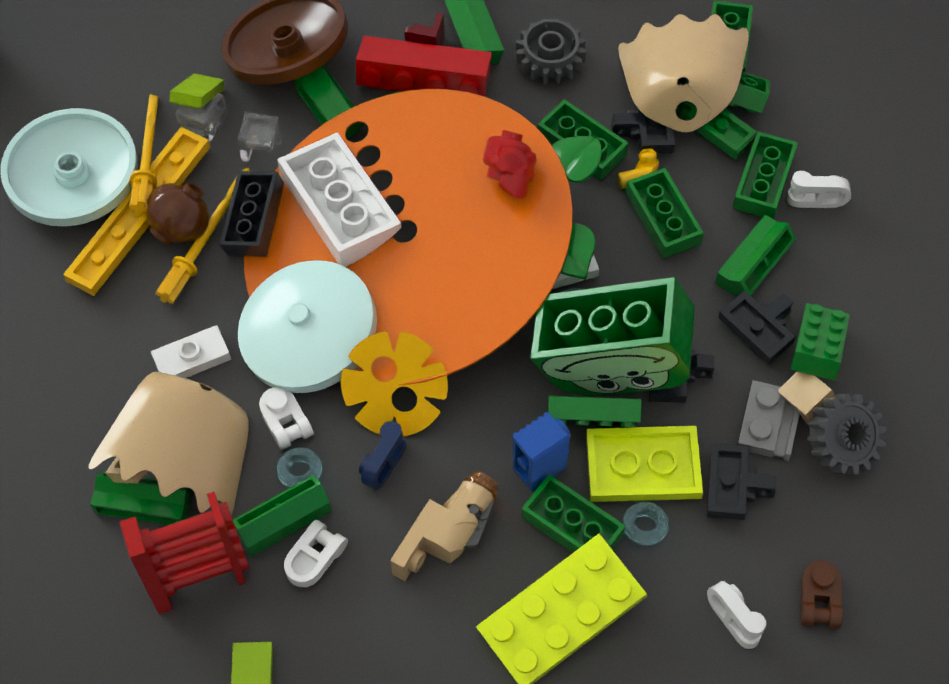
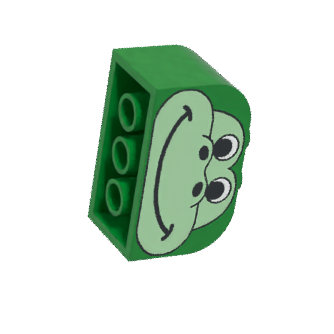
[530,277,695,396]

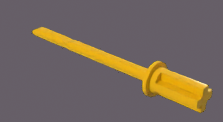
[129,94,159,216]
[155,168,249,304]

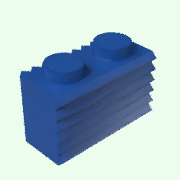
[512,412,571,492]

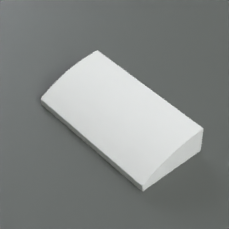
[277,132,402,267]

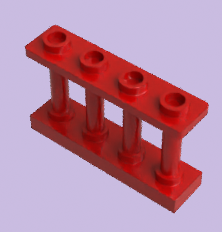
[120,491,249,614]

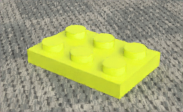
[586,426,703,502]

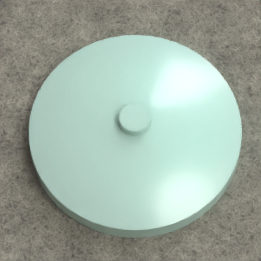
[0,108,138,226]
[238,260,377,393]

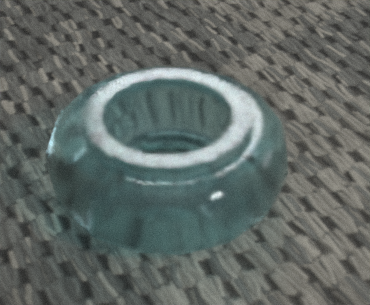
[277,447,322,489]
[622,501,669,546]

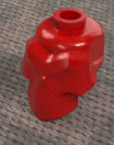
[482,130,537,199]

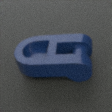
[359,421,407,490]

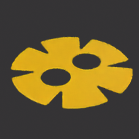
[341,331,448,436]

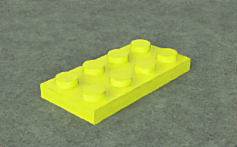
[476,534,647,684]

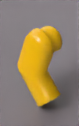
[617,149,659,189]

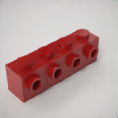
[356,36,492,97]

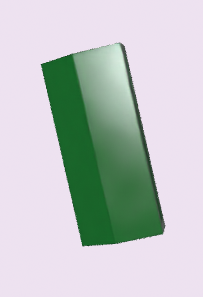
[444,0,504,64]
[294,65,365,139]
[715,215,796,296]
[90,471,192,526]
[233,475,332,557]

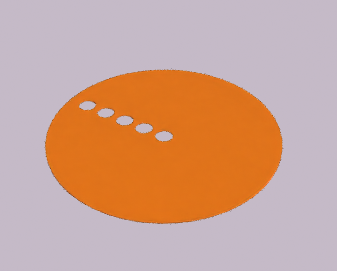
[244,89,573,385]

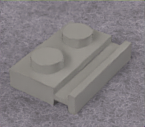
[737,380,800,462]

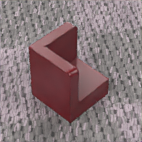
[404,13,445,46]

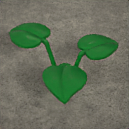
[552,136,602,279]

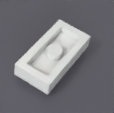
[150,325,231,378]

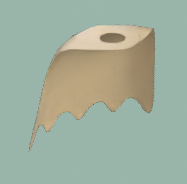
[618,14,749,133]
[88,372,249,517]

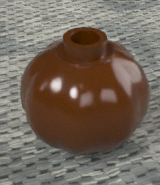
[146,182,209,245]

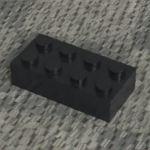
[219,171,284,256]

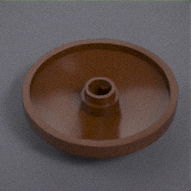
[222,0,349,85]

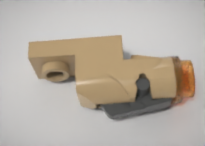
[390,471,498,581]

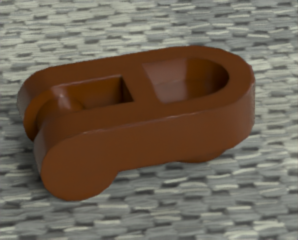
[800,560,843,629]

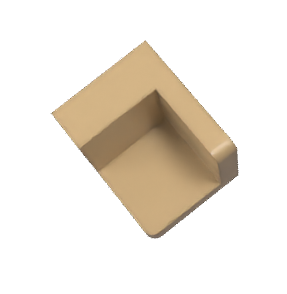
[778,371,835,427]

